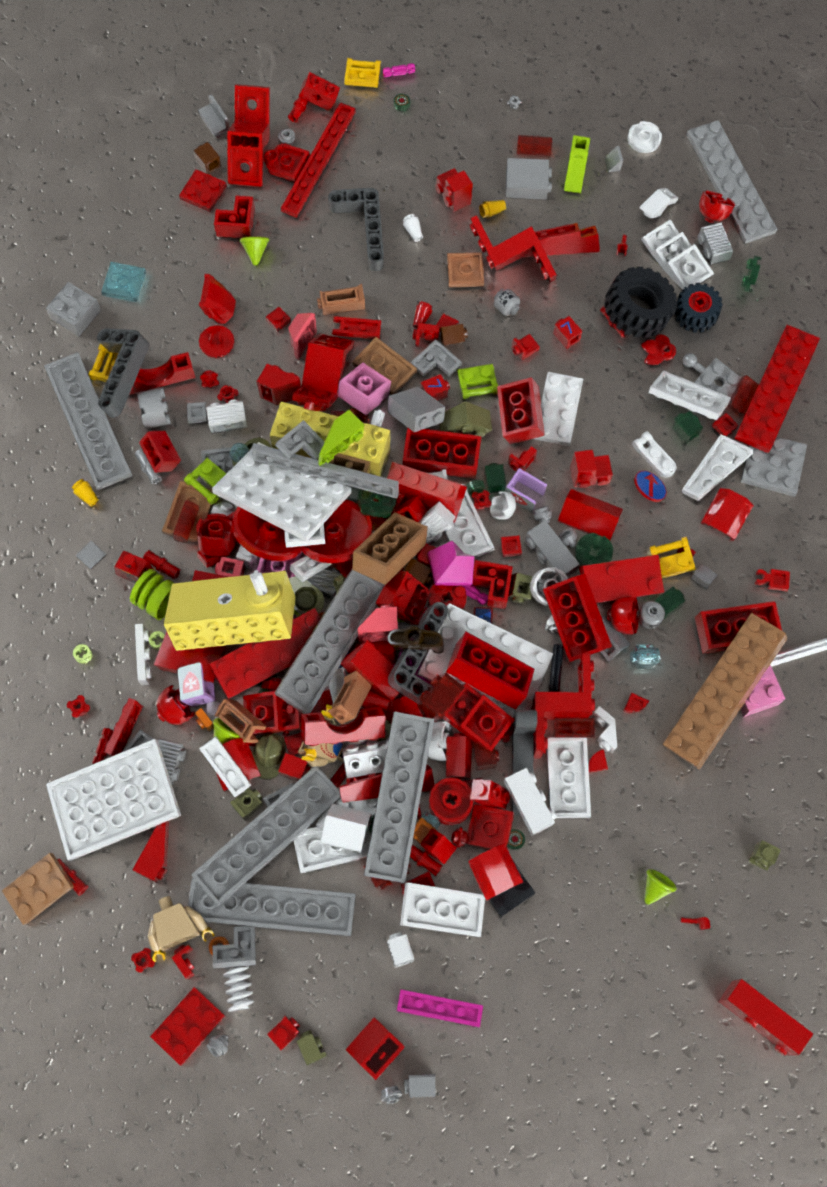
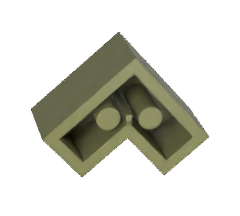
[439,401,492,437]

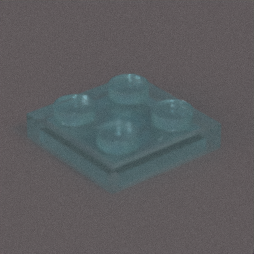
[101,262,146,302]

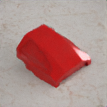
[199,274,236,324]
[701,488,754,541]
[216,738,261,792]
[468,843,523,901]

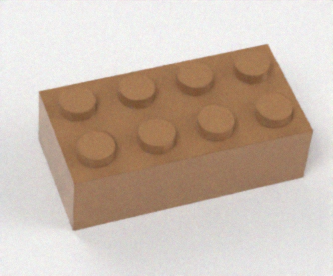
[352,513,428,585]

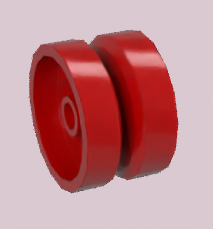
[428,777,473,827]

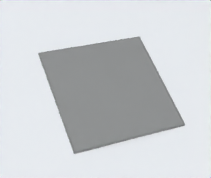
[76,541,106,569]

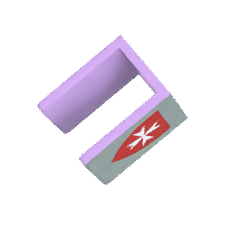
[505,468,547,512]
[178,662,216,707]

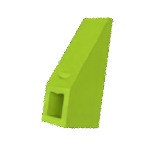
[564,135,590,194]
[318,410,365,466]

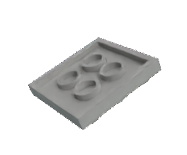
[740,437,807,497]

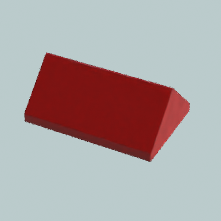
[557,489,623,542]
[340,639,403,701]

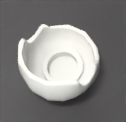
[490,491,516,520]

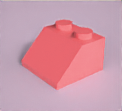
[358,605,398,643]

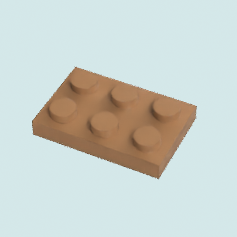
[352,337,417,395]
[162,481,213,543]
[2,853,74,925]

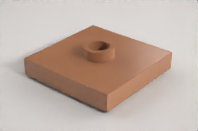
[447,252,484,287]

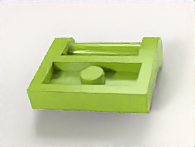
[457,364,498,400]
[184,458,226,505]

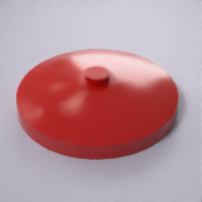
[298,500,372,563]
[231,506,302,561]

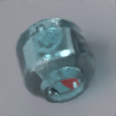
[630,644,660,670]

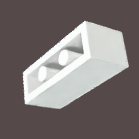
[503,768,556,836]

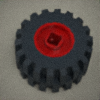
[674,282,723,333]

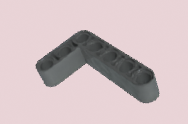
[328,188,384,271]
[97,328,150,418]
[388,602,448,710]
[512,710,537,815]

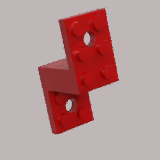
[227,84,270,187]
[469,215,557,282]
[292,333,354,409]
[532,654,595,759]

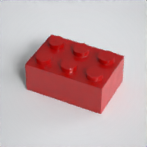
[497,377,545,444]

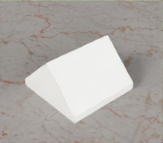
[321,804,372,853]

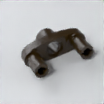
[388,626,444,654]

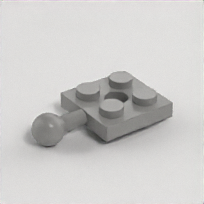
[683,353,744,397]

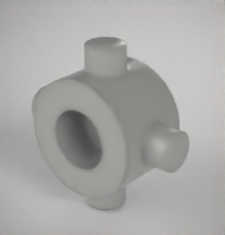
[507,95,522,109]

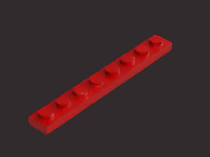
[281,102,356,218]

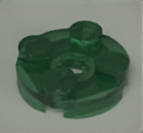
[741,255,762,292]
[357,489,396,518]
[575,533,614,566]

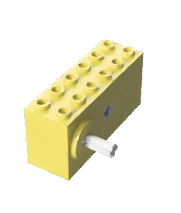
[270,402,390,477]
[164,570,296,651]

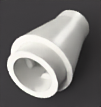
[403,214,424,242]

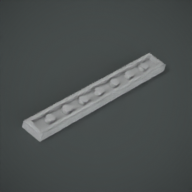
[251,443,399,498]

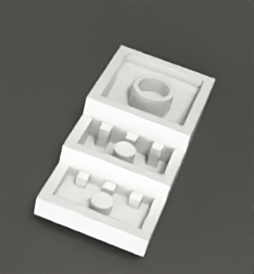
[641,220,714,290]

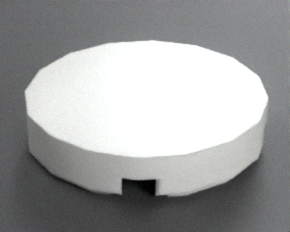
[627,121,662,153]

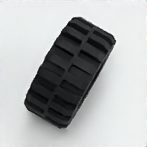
[604,267,677,338]

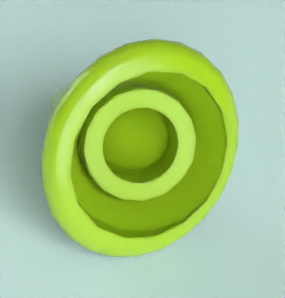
[239,237,269,266]
[213,718,241,744]
[644,869,677,905]

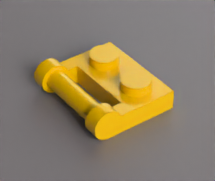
[344,58,381,88]
[88,344,119,382]
[650,536,696,579]

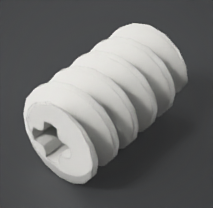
[223,966,254,1012]

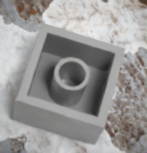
[46,282,101,336]

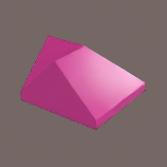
[428,541,474,586]

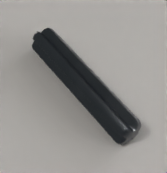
[549,644,564,692]

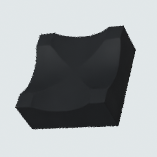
[489,859,536,918]

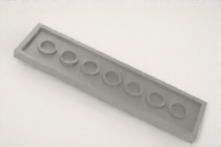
[686,120,778,244]
[44,352,132,490]
[274,570,384,714]
[364,712,434,883]
[191,767,341,907]
[188,878,356,937]

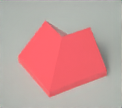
[288,313,317,360]

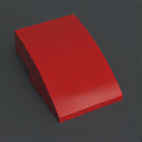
[154,631,226,683]
[439,683,515,752]
[243,690,303,735]

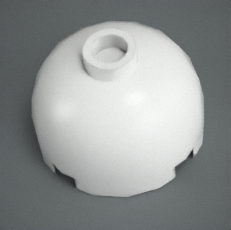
[530,567,568,606]
[428,721,454,761]

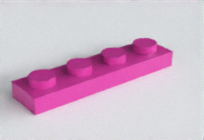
[397,989,483,1027]

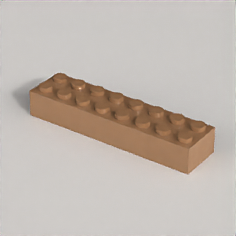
[663,613,787,770]

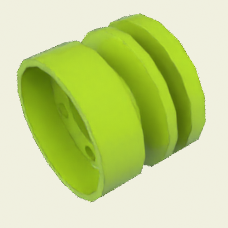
[130,569,174,620]

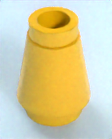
[479,200,506,219]
[72,479,99,507]

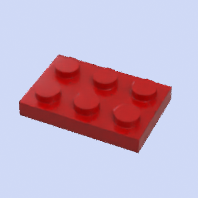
[150,987,225,1066]

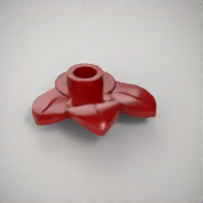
[641,334,676,365]

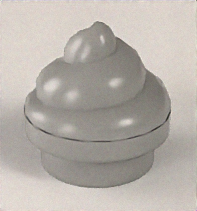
[534,506,552,524]
[207,1035,228,1057]

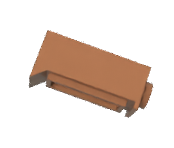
[317,284,365,316]
[328,671,371,725]
[215,699,267,743]

